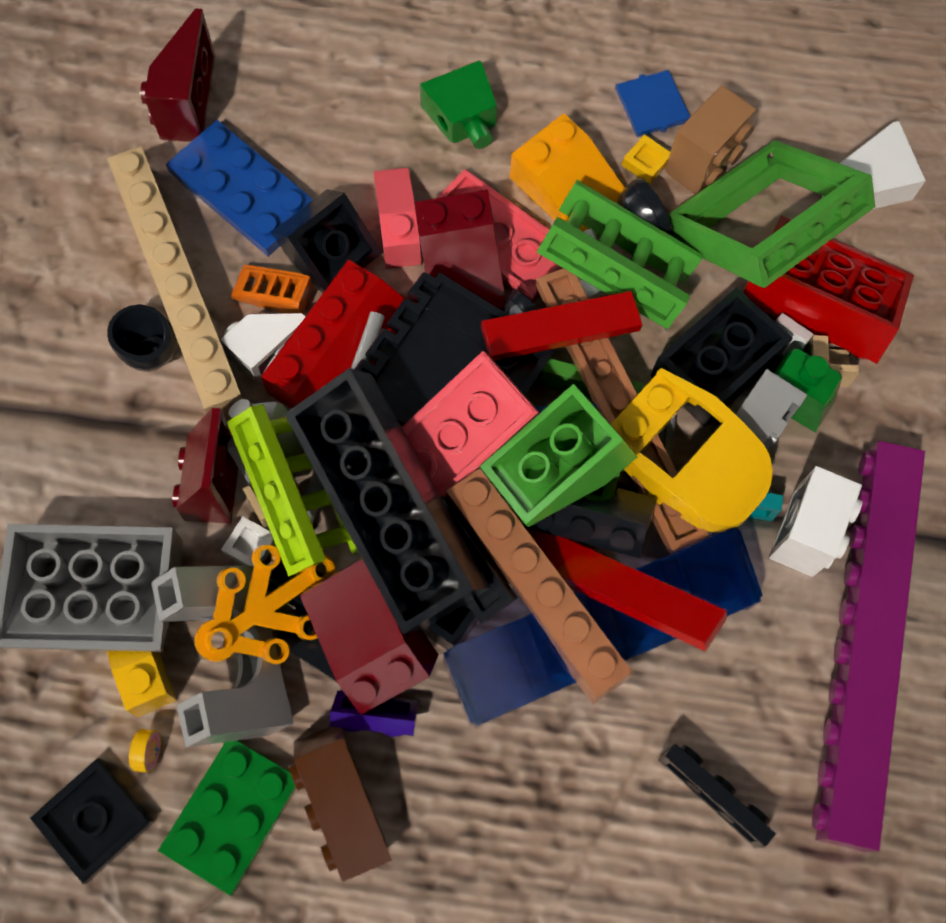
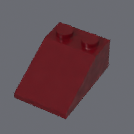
[140,9,215,142]
[414,189,506,310]
[172,407,239,524]
[300,557,439,715]

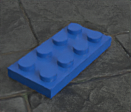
[166,120,313,257]

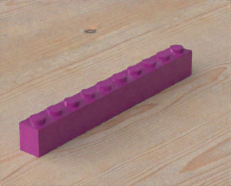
[812,441,925,852]

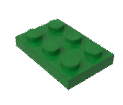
[158,740,296,896]

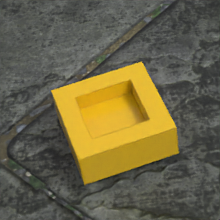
[621,134,670,185]

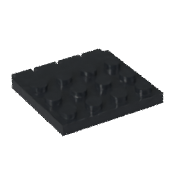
[355,272,556,427]

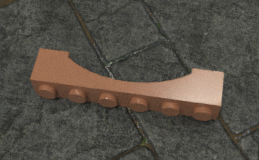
[446,468,633,705]

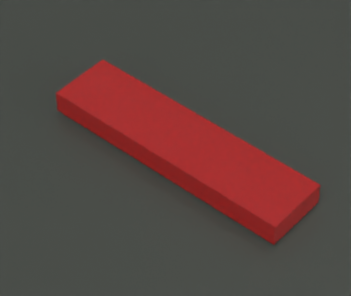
[481,291,643,361]

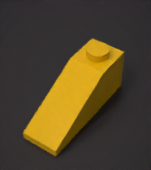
[107,651,177,717]

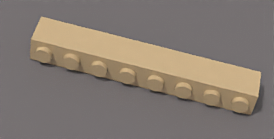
[107,146,243,420]

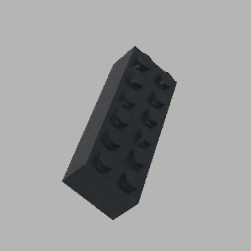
[285,368,491,634]

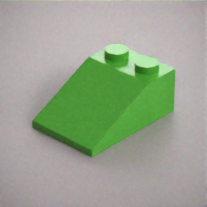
[480,384,637,527]

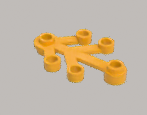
[195,545,336,664]

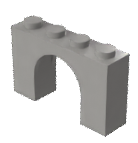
[151,566,294,748]

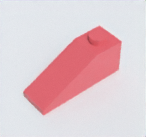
[373,168,421,269]

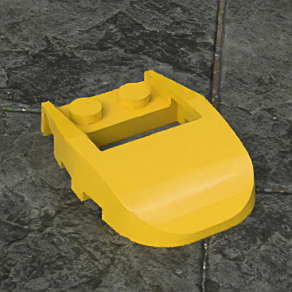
[610,368,772,533]

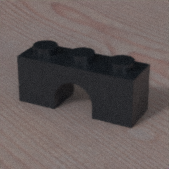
[521,488,657,559]

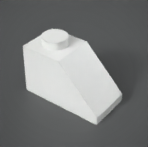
[220,313,305,383]

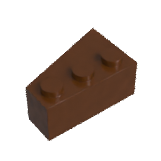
[288,726,392,882]

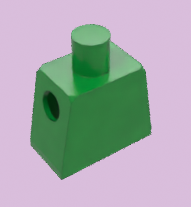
[420,60,497,149]
[769,348,843,433]

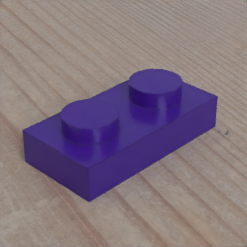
[329,691,419,737]

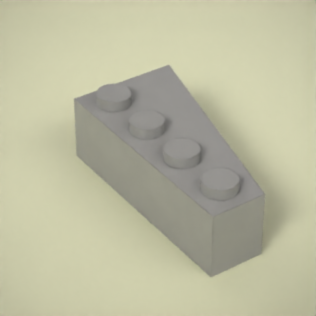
[706,369,807,541]

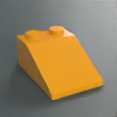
[509,113,624,236]

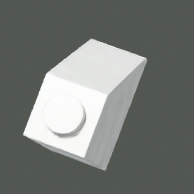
[822,121,926,209]

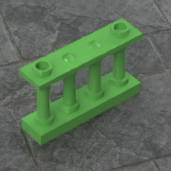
[537,180,704,330]

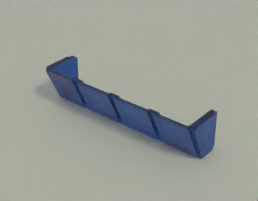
[443,527,763,729]

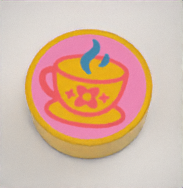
[129,728,161,773]

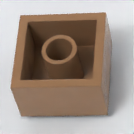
[665,85,756,195]

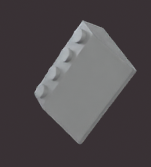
[0,524,183,652]

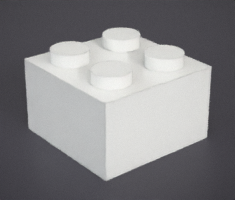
[768,466,863,577]

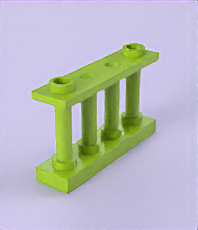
[227,404,358,577]

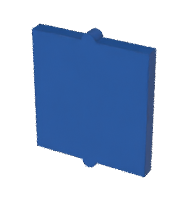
[615,70,690,137]

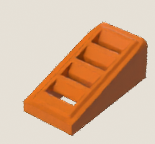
[231,264,314,314]

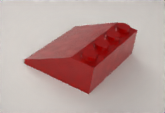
[743,215,914,364]
[261,260,405,409]

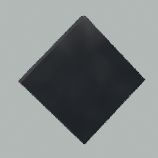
[30,758,154,884]

